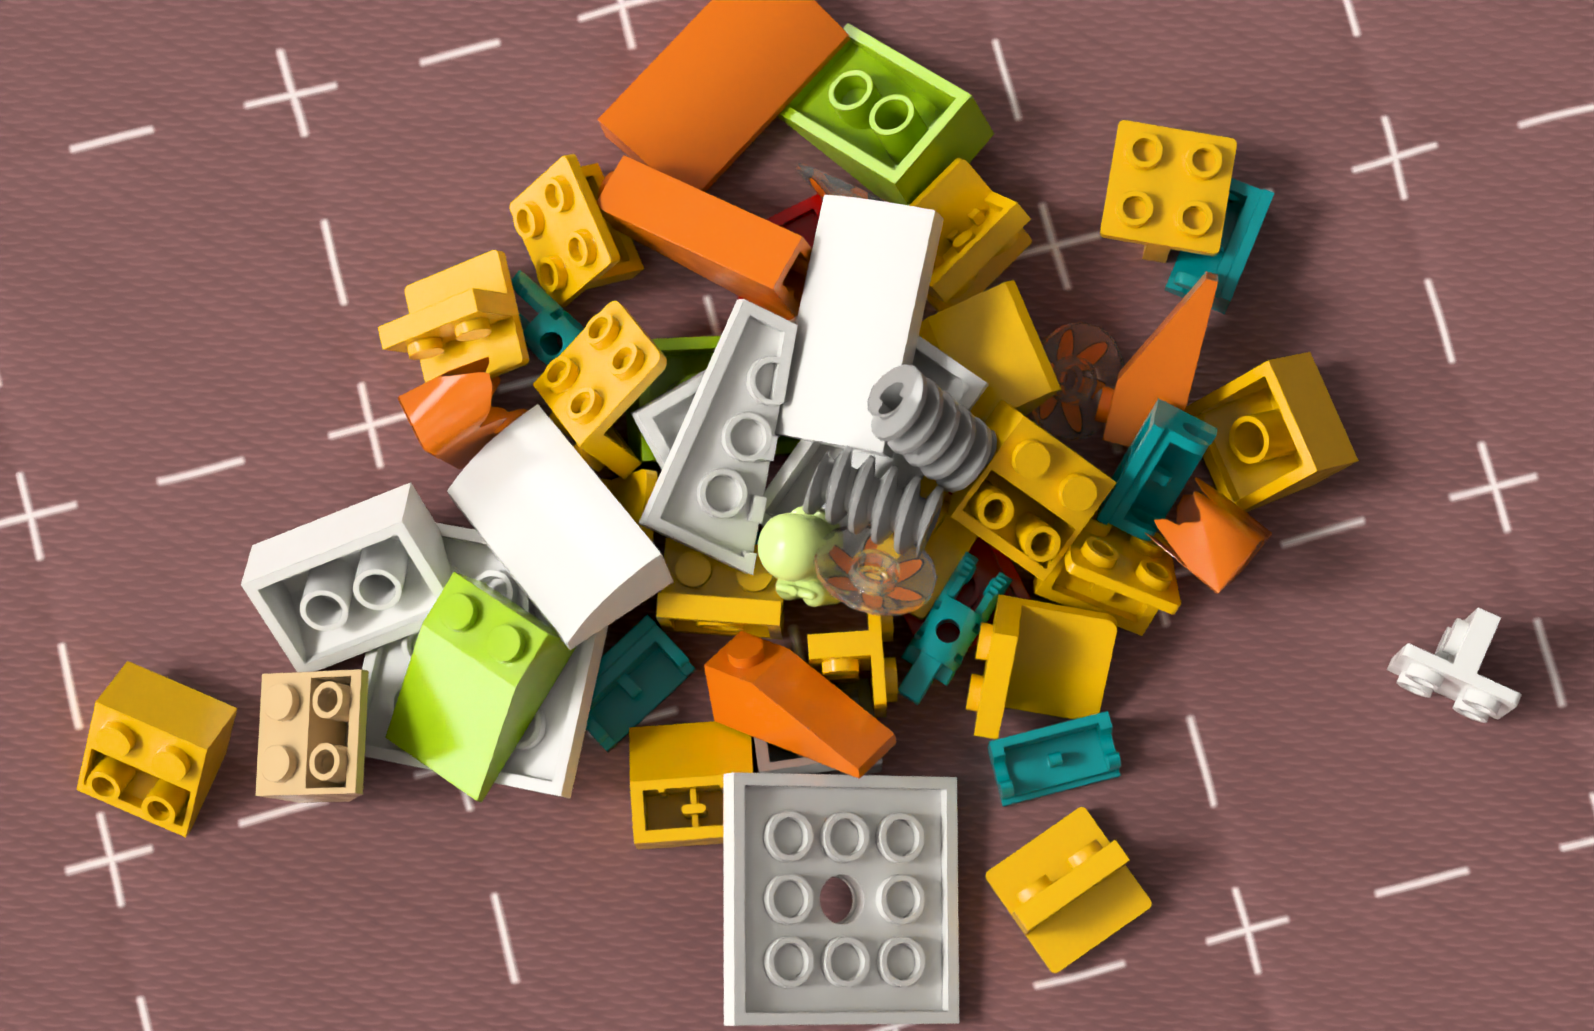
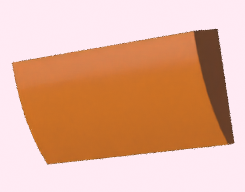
[597,0,850,192]

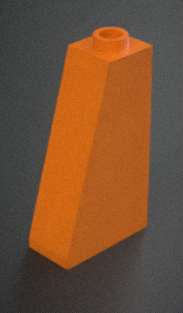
[596,155,812,320]

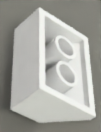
[241,482,452,672]

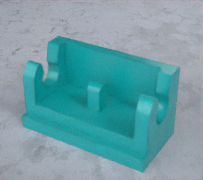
[1164,178,1275,315]
[1096,398,1218,541]
[586,614,696,753]
[987,711,1121,807]

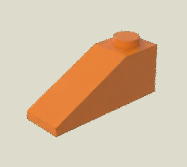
[1094,271,1218,447]
[704,631,896,779]

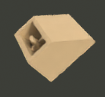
[256,669,369,803]

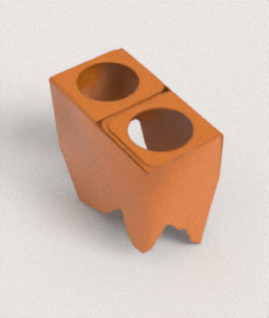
[398,357,528,470]
[1145,477,1272,593]

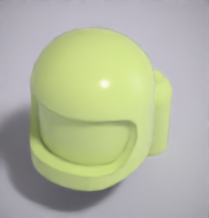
[758,506,845,607]

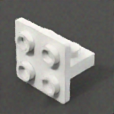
[1387,607,1522,723]

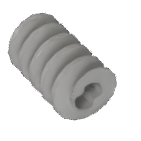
[867,364,998,493]
[803,445,944,559]

